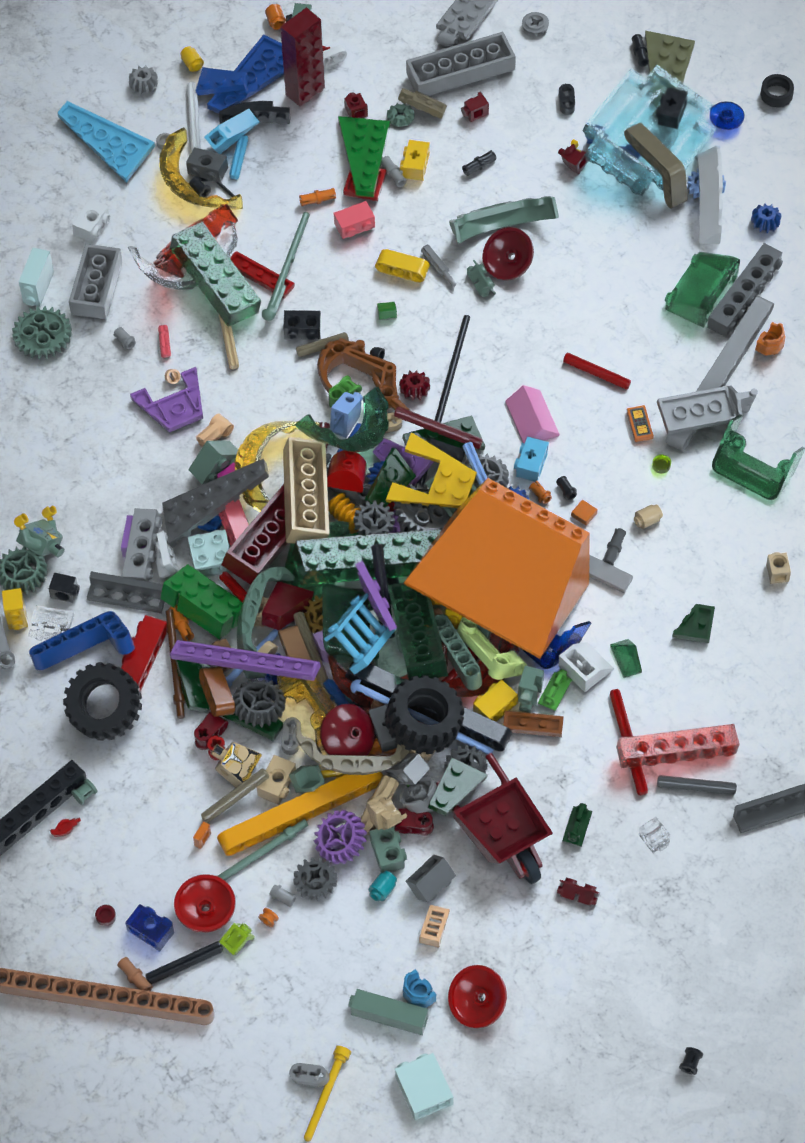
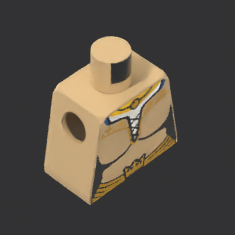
[211,742,262,788]

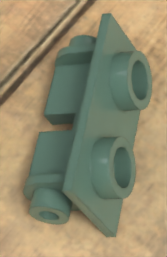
[467,260,496,297]

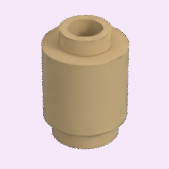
[633,504,663,529]

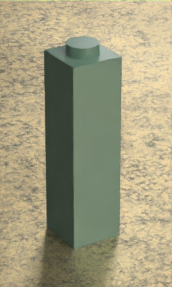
[348,989,429,1036]

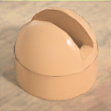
[164,369,181,384]

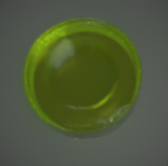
[652,454,671,474]

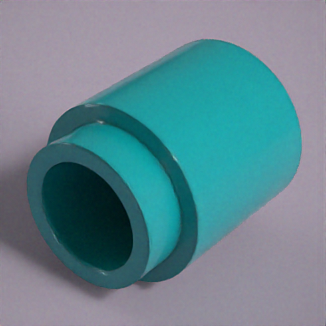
[368,871,397,901]

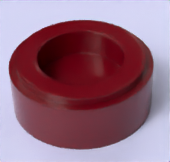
[95,905,116,926]

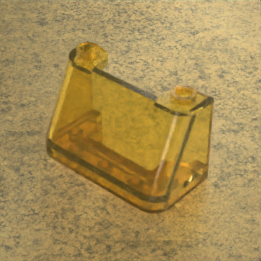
[277,675,335,751]

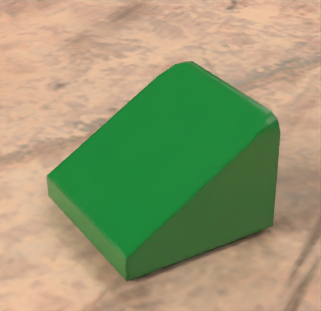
[377,301,397,320]

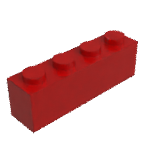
[121,615,168,692]

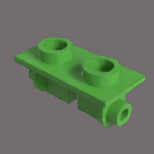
[538,669,572,711]

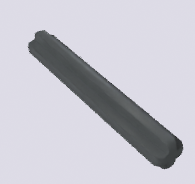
[657,775,737,794]

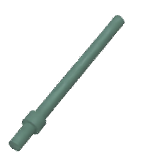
[217,819,308,880]

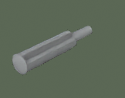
[421,244,457,287]

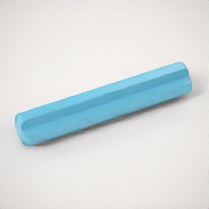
[229,135,248,180]

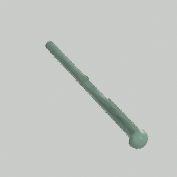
[262,212,310,321]

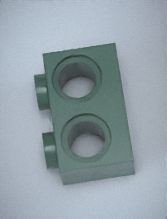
[369,827,407,873]

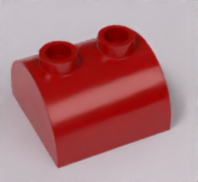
[327,449,367,493]

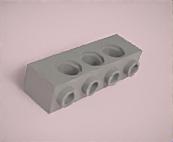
[122,508,162,581]

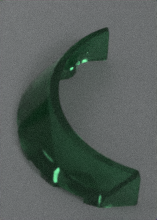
[295,387,389,452]

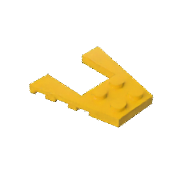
[386,433,477,508]

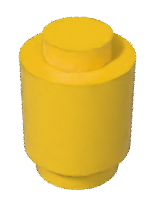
[180,46,204,72]

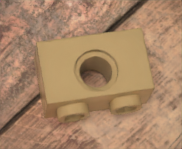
[257,755,296,805]

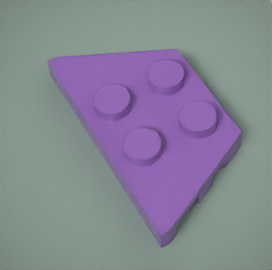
[355,561,397,631]

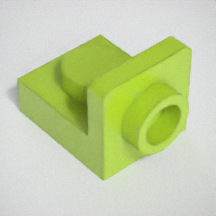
[219,923,255,955]

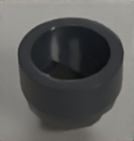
[370,347,385,359]

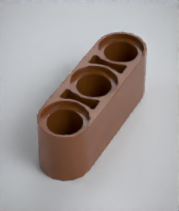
[199,666,235,717]

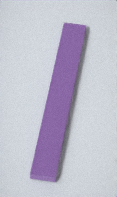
[170,640,321,681]

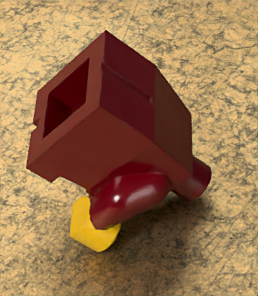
[558,139,589,174]

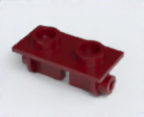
[557,877,600,906]

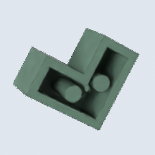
[188,440,243,484]

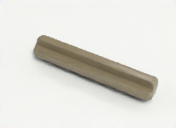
[296,332,349,357]

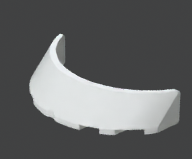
[695,145,723,244]

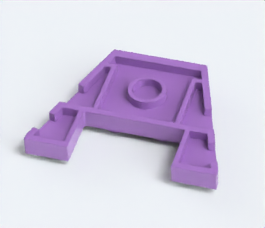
[130,367,203,433]

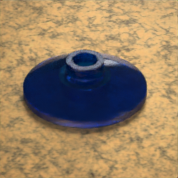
[709,101,745,130]

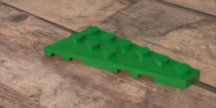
[338,116,390,197]

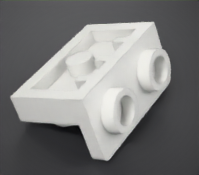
[155,531,178,579]

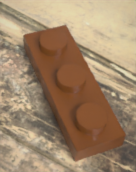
[503,711,564,737]

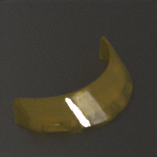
[159,127,243,210]
[235,421,320,512]

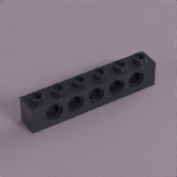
[0,760,87,856]

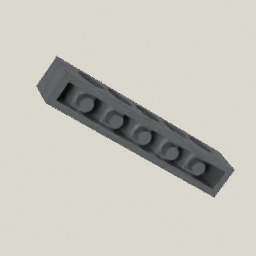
[707,243,783,337]

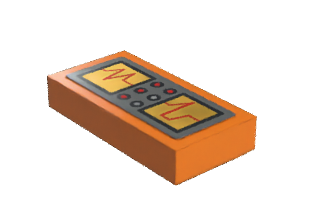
[627,405,654,442]

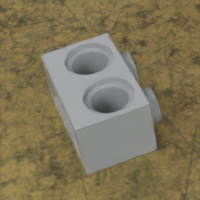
[385,753,430,785]

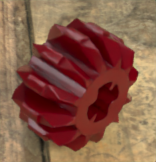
[399,370,431,401]

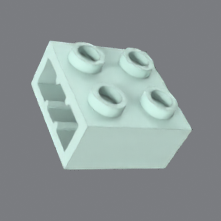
[188,530,231,577]

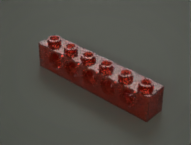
[616,724,740,769]

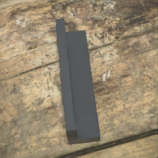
[87,571,165,614]
[733,784,805,833]

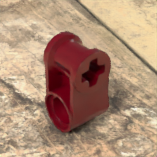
[194,712,229,750]
[394,808,434,836]

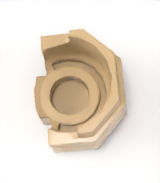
[367,794,407,830]

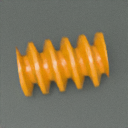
[328,493,359,534]

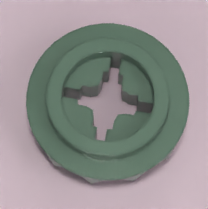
[387,103,415,127]

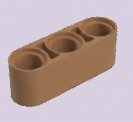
[278,625,311,679]

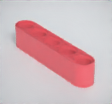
[219,499,249,546]

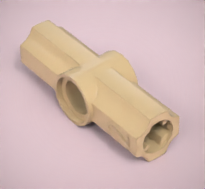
[361,775,399,836]

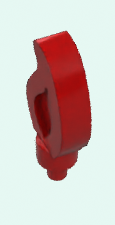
[50,817,81,837]

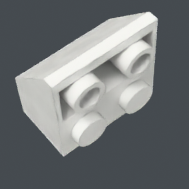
[558,642,614,692]

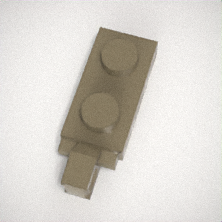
[398,88,447,119]

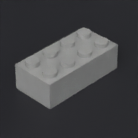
[69,244,122,319]

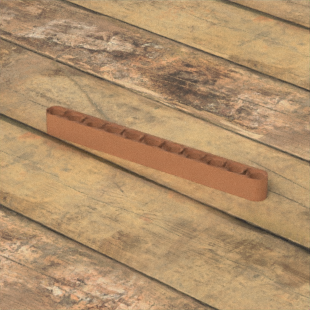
[0,968,214,1025]

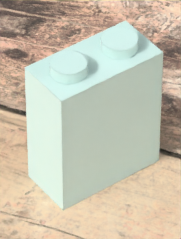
[19,248,54,307]
[395,1053,454,1120]

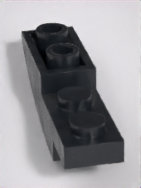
[219,101,291,124]

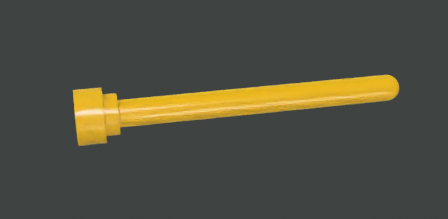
[304,1045,351,1142]

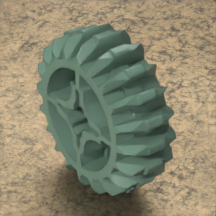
[0,546,48,595]

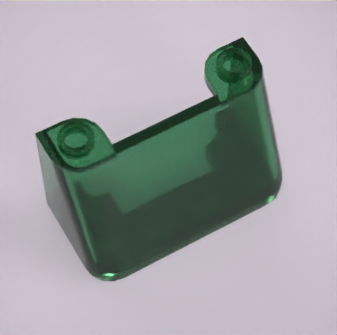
[664,252,740,328]

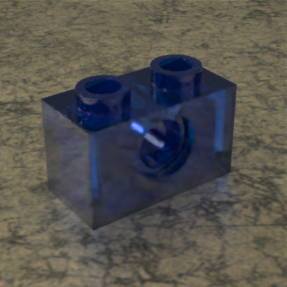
[125,904,174,952]

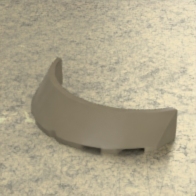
[295,721,411,775]

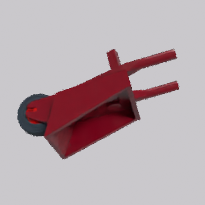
[436,753,553,884]

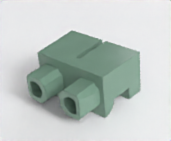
[518,666,544,713]

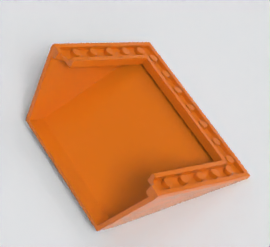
[404,478,590,659]

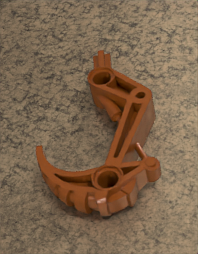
[317,338,410,410]

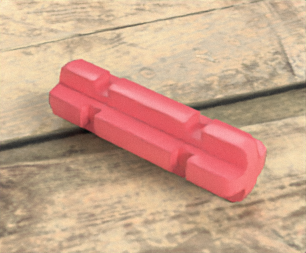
[158,325,171,358]

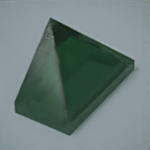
[610,639,642,678]

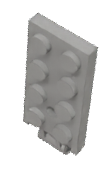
[436,0,498,48]

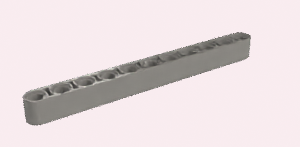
[666,296,775,451]

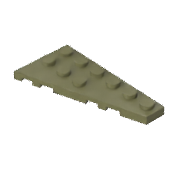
[645,30,695,121]

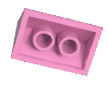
[505,385,560,443]

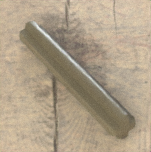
[294,612,328,683]
[201,768,269,823]

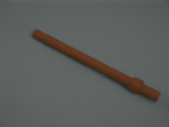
[165,609,185,719]

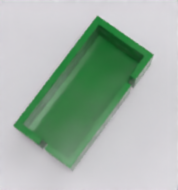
[160,564,242,640]

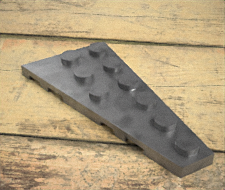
[162,459,269,548]

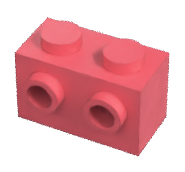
[333,201,375,239]

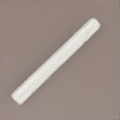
[187,82,201,152]

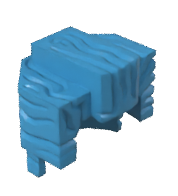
[403,969,436,1008]

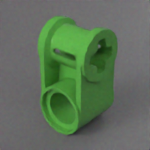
[329,375,362,407]

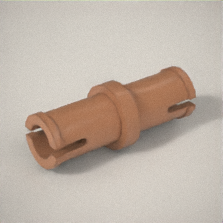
[117,957,153,991]

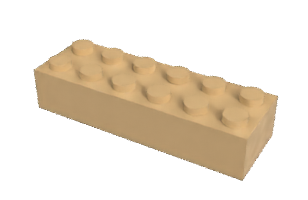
[283,437,329,547]

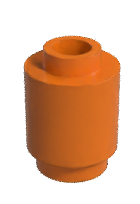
[265,4,286,30]

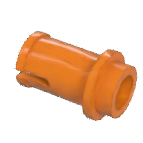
[529,481,552,504]

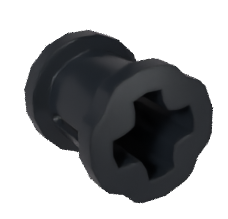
[188,176,211,199]
[679,1047,703,1075]

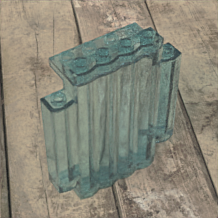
[582,65,716,196]

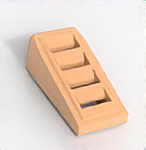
[419,905,450,948]

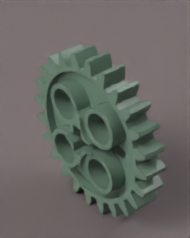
[12,306,72,359]

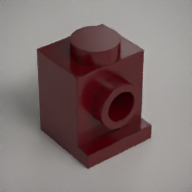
[461,91,489,122]
[344,92,368,118]

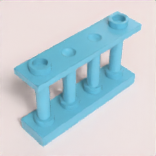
[324,593,397,675]

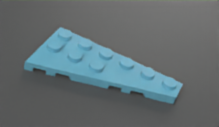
[58,101,155,183]

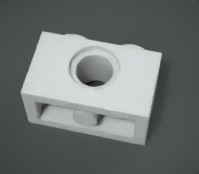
[72,199,111,242]

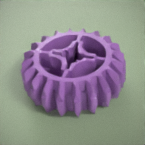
[313,810,368,865]

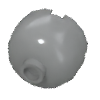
[399,775,438,813]

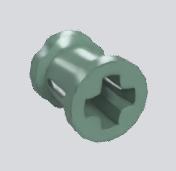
[71,779,98,805]

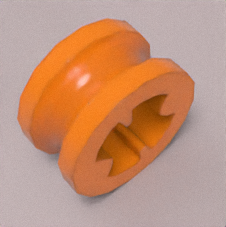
[258,908,279,927]

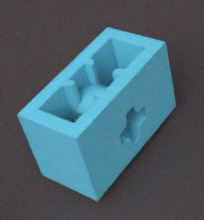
[514,437,549,482]

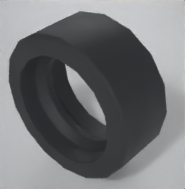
[760,74,794,108]

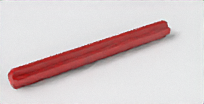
[610,689,648,796]

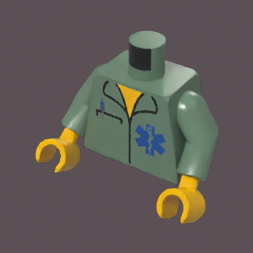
[14,506,65,558]

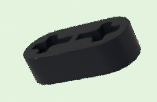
[558,84,576,115]

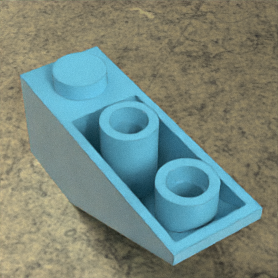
[204,109,260,154]

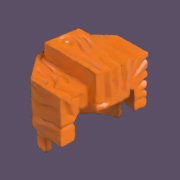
[755,321,786,356]

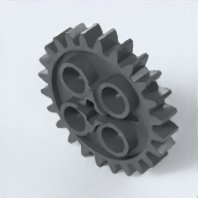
[393,483,451,539]

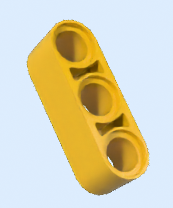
[375,249,430,283]

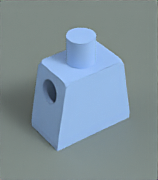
[330,392,363,438]

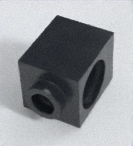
[48,573,80,603]

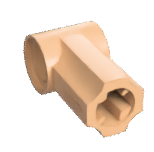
[196,414,234,447]

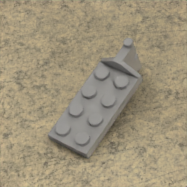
[656,385,758,434]

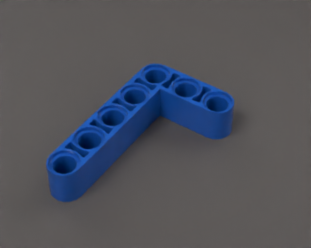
[29,611,135,670]

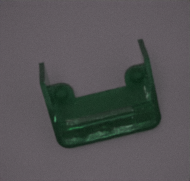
[712,414,805,500]

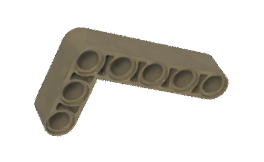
[624,122,688,209]

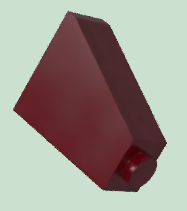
[261,581,314,630]

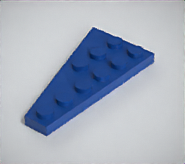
[207,35,284,114]

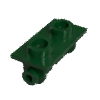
[562,803,593,847]

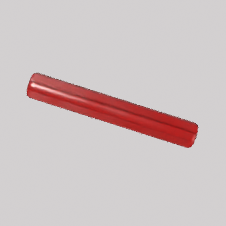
[563,352,631,389]

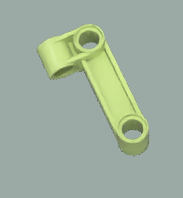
[457,617,527,680]

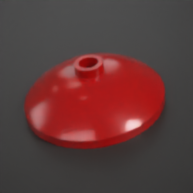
[174,874,236,933]
[448,965,507,1028]

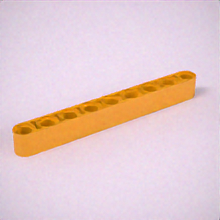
[217,772,383,856]

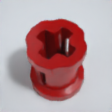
[207,736,225,760]

